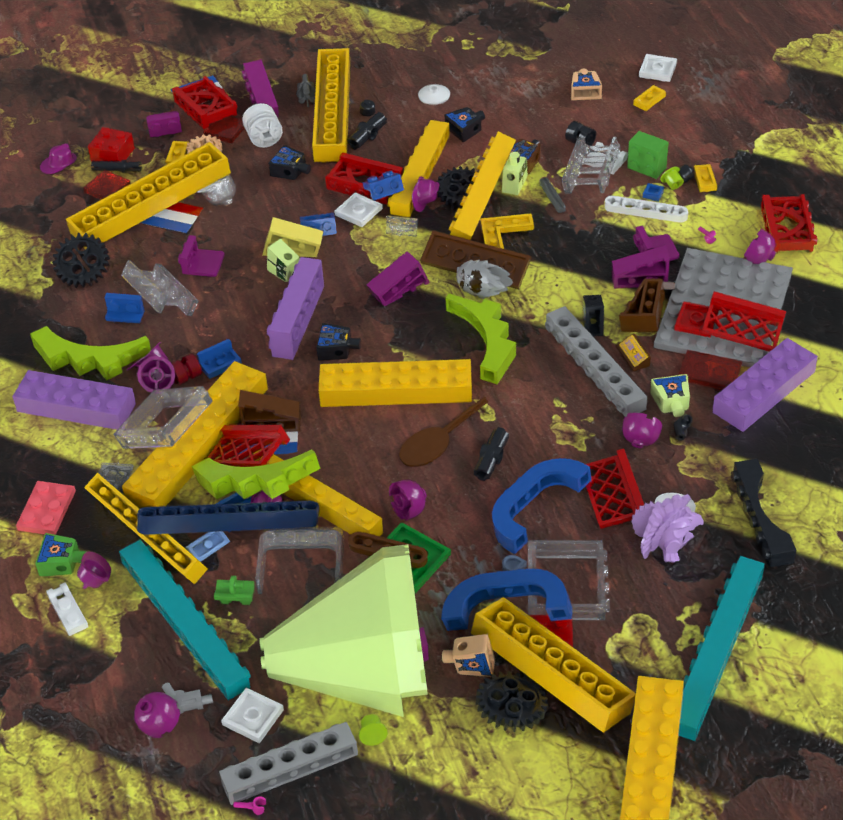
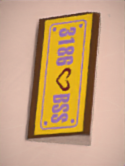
[617,333,651,371]

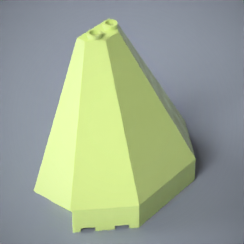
[260,544,428,717]

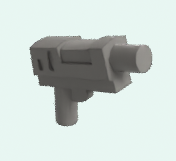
[162,683,213,714]

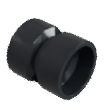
[565,121,596,149]

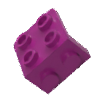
[146,111,182,137]
[633,225,679,261]
[178,235,225,277]

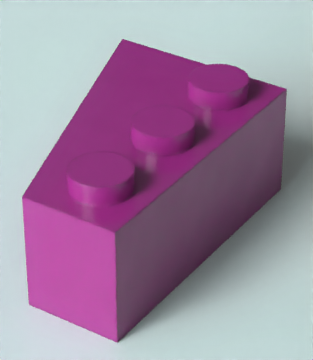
[367,251,430,306]

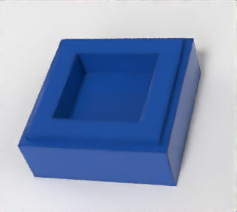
[642,183,664,202]

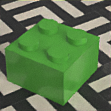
[627,131,668,179]

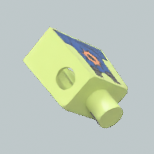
[650,374,690,417]

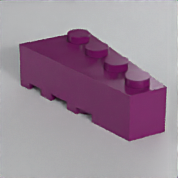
[241,59,279,117]

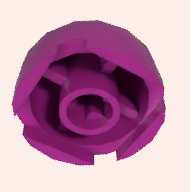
[743,229,777,264]
[137,356,176,394]
[622,413,662,448]
[389,479,427,521]
[134,692,180,738]

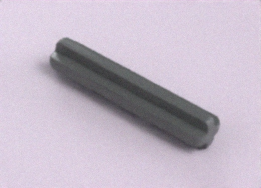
[540,177,566,213]

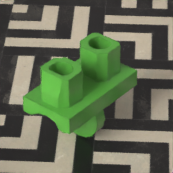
[214,575,255,605]

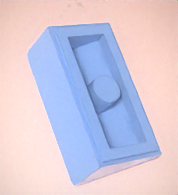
[185,531,230,562]

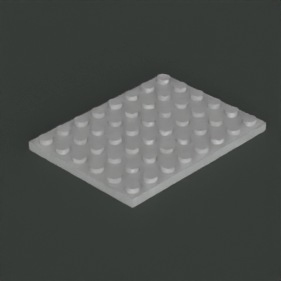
[654,248,793,367]

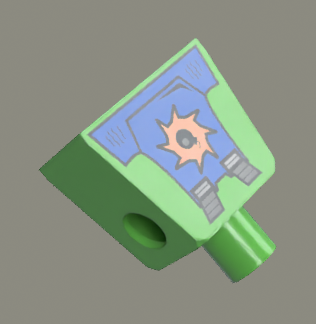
[35,533,87,577]

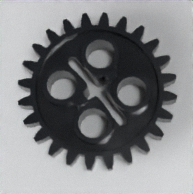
[436,166,479,209]
[52,233,110,288]
[475,671,548,732]

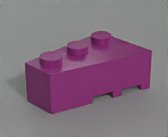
[611,245,670,289]

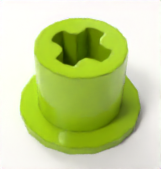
[660,167,684,190]
[359,714,388,746]

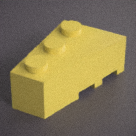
[262,217,323,257]

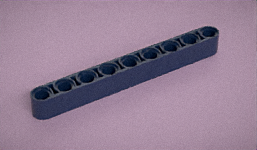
[137,501,319,535]

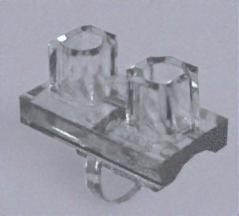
[386,216,418,237]

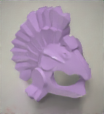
[632,494,704,563]

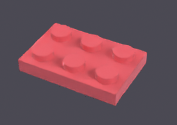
[16,481,76,535]

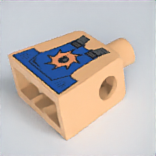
[571,68,602,100]
[442,634,495,677]

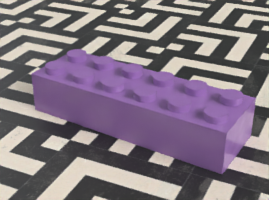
[267,257,324,360]
[713,338,818,432]
[12,370,136,431]

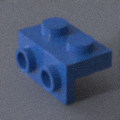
[363,171,404,200]
[197,339,242,379]

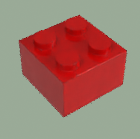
[88,127,135,162]

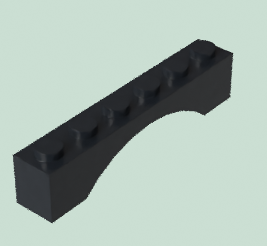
[731,458,796,567]

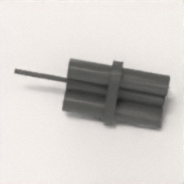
[296,74,316,107]

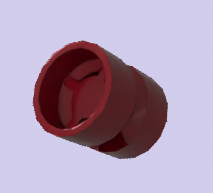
[171,353,202,386]

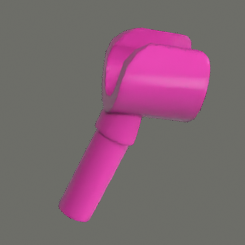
[698,226,716,244]
[234,796,266,815]

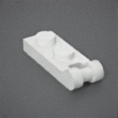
[46,582,88,636]

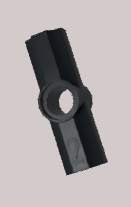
[347,112,387,150]
[474,427,509,481]

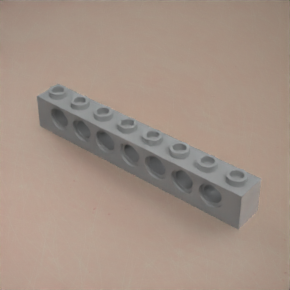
[545,306,647,417]

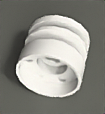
[242,103,283,148]

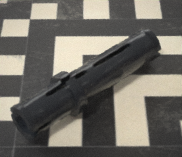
[91,160,142,173]

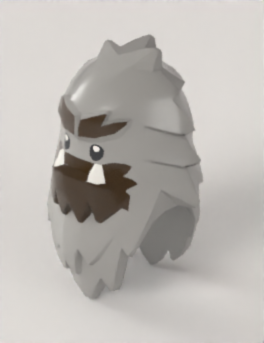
[456,259,513,299]

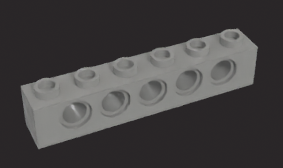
[219,722,358,805]

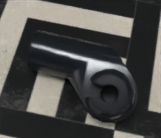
[673,414,693,441]

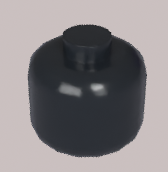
[359,100,376,116]
[678,164,694,183]

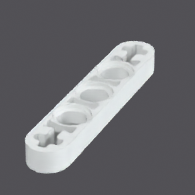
[605,196,688,223]

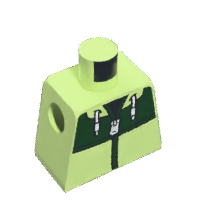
[502,152,528,195]
[267,239,300,282]

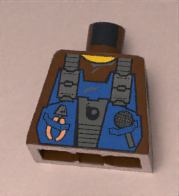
[505,139,540,175]

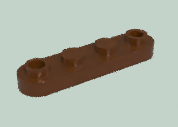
[348,532,428,568]

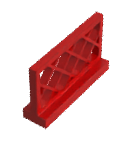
[702,291,786,352]
[207,425,290,467]
[586,449,644,529]

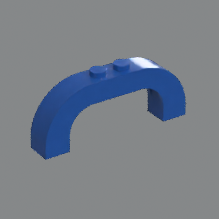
[492,458,591,554]
[441,569,572,631]

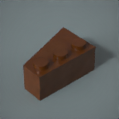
[619,279,665,332]
[238,390,301,432]

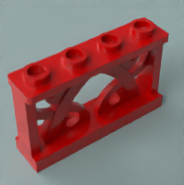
[172,76,237,129]
[325,152,403,204]
[761,194,817,254]

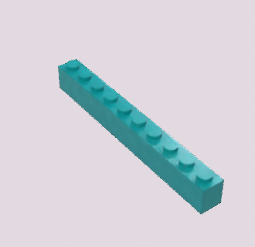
[119,539,251,701]
[679,556,765,741]

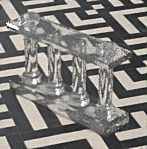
[561,137,621,194]
[121,260,199,316]

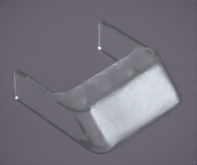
[255,527,344,594]

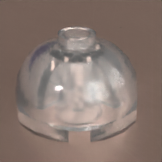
[202,174,236,206]

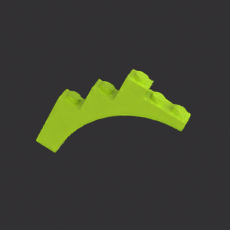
[446,293,516,385]
[30,326,151,381]
[192,449,320,499]

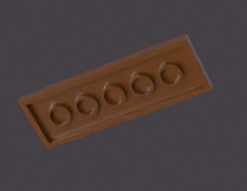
[420,230,531,290]

